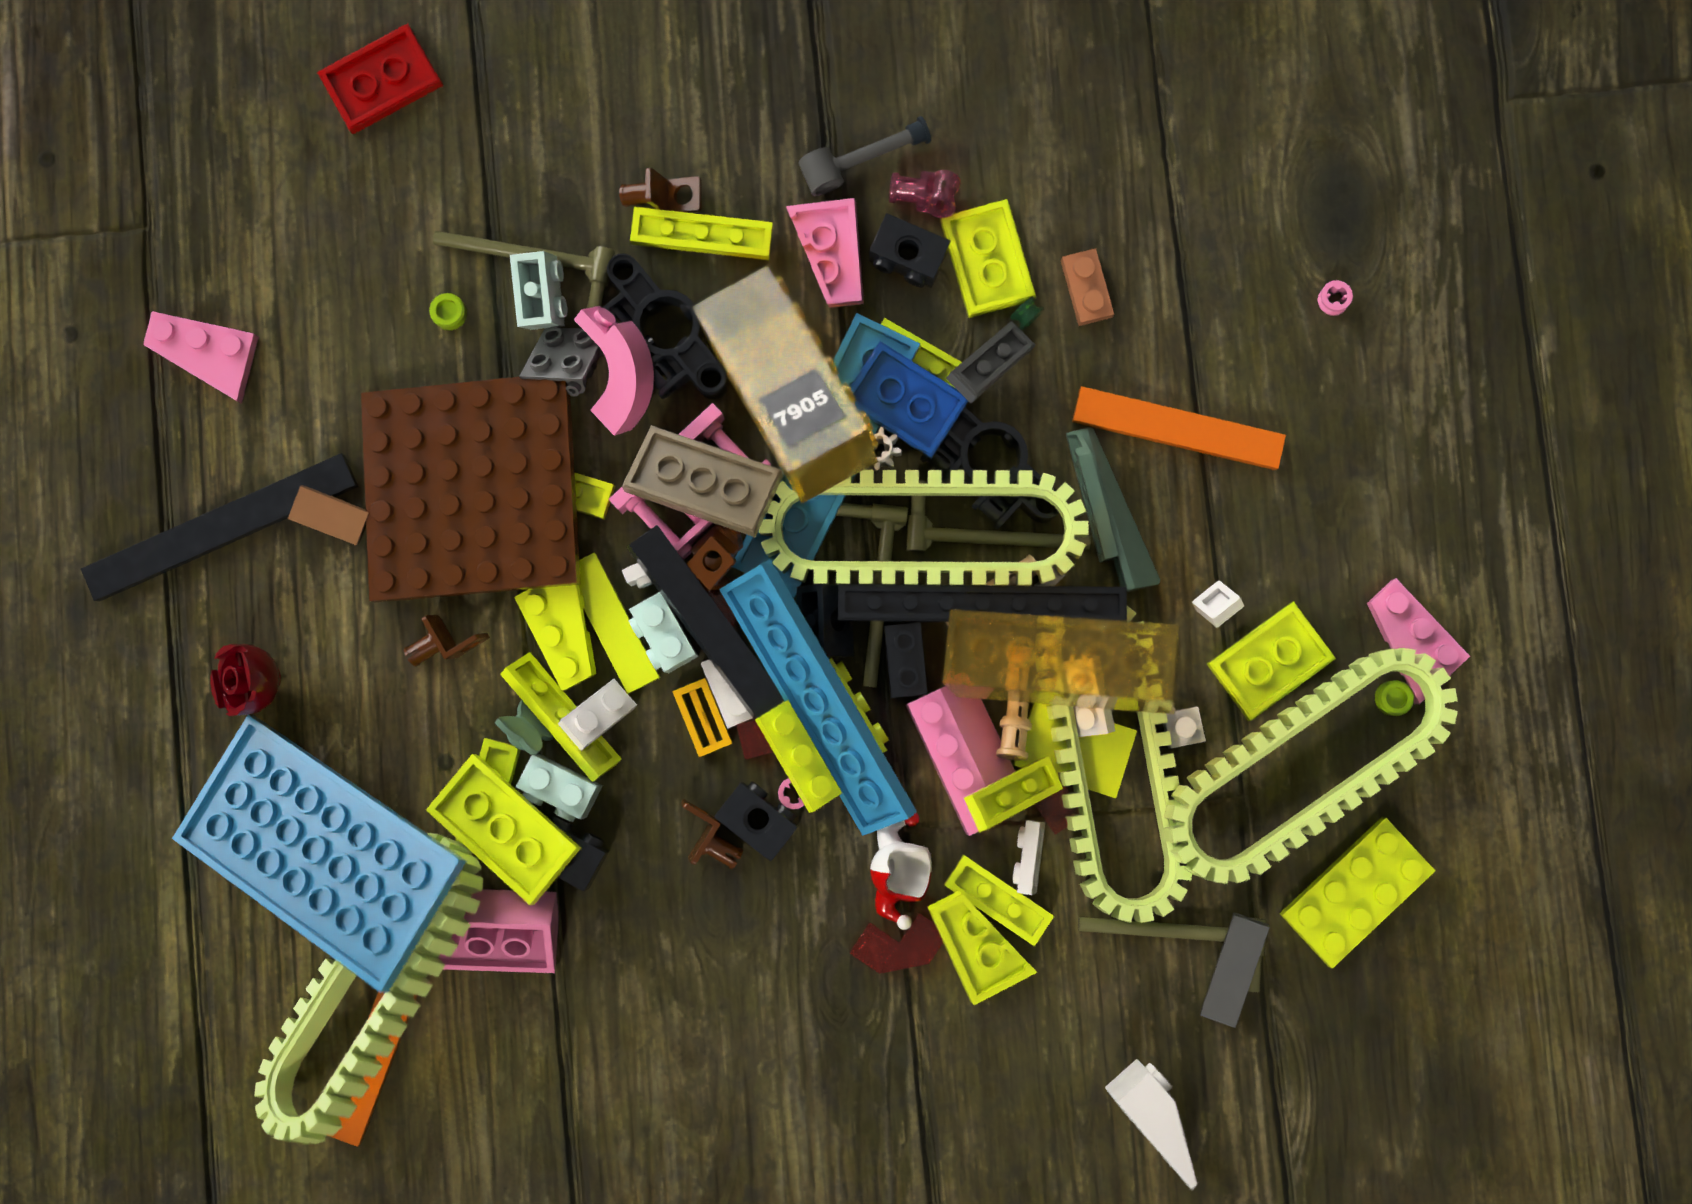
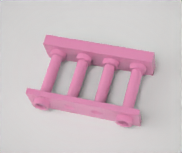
[609,403,771,560]

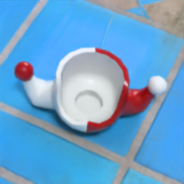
[870,812,932,930]

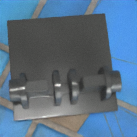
[519,327,603,396]

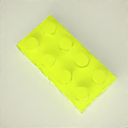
[426,754,581,905]
[1279,817,1435,969]

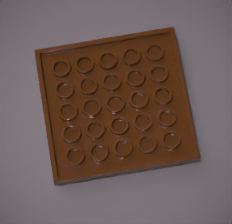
[361,377,581,603]

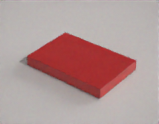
[317,23,443,135]

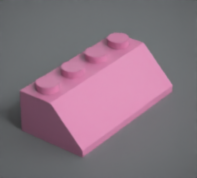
[906,675,1015,836]
[439,889,558,973]

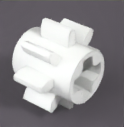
[857,427,902,474]

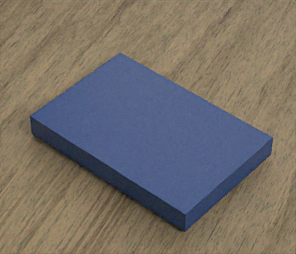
[841,341,969,459]

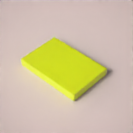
[940,199,1036,318]
[1207,602,1336,721]
[1013,698,1137,798]

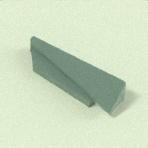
[1066,427,1160,592]

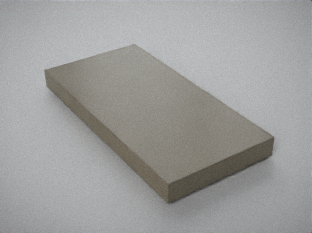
[622,425,783,538]

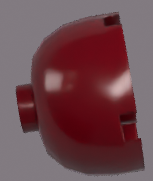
[210,644,281,716]

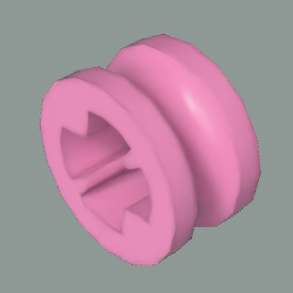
[1318,280,1353,316]
[778,778,804,809]

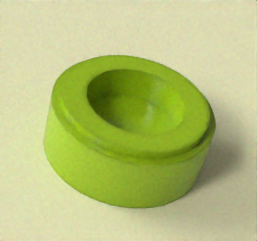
[429,293,467,330]
[1375,680,1414,716]

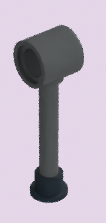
[798,116,931,196]

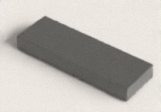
[946,321,1036,403]
[1200,912,1270,1028]

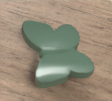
[495,699,554,755]

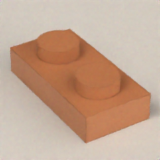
[1061,248,1114,326]

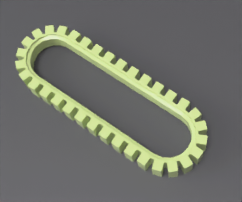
[759,470,1088,586]
[1038,606,1192,923]
[1163,648,1458,884]
[254,833,483,1144]

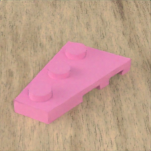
[786,198,864,308]
[143,311,258,404]
[1367,578,1470,705]

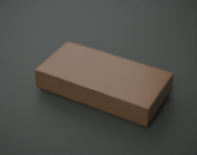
[288,485,369,545]

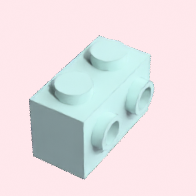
[510,251,567,330]
[628,592,699,674]
[516,754,603,822]

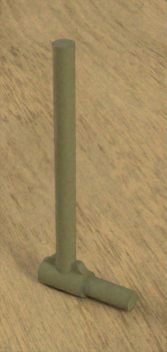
[433,231,615,308]
[906,480,1091,552]
[836,502,908,688]
[1078,917,1266,992]

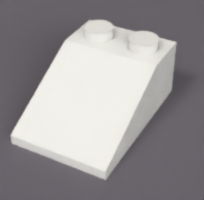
[1105,1059,1197,1190]

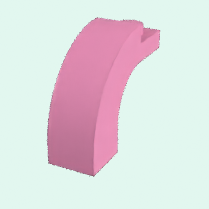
[574,306,654,435]

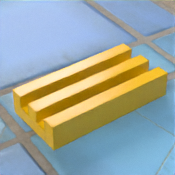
[672,678,733,757]

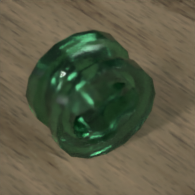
[1010,296,1045,331]

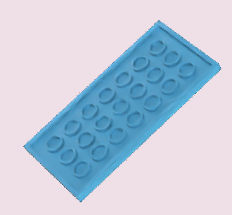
[172,715,467,993]

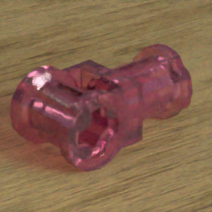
[889,170,961,218]

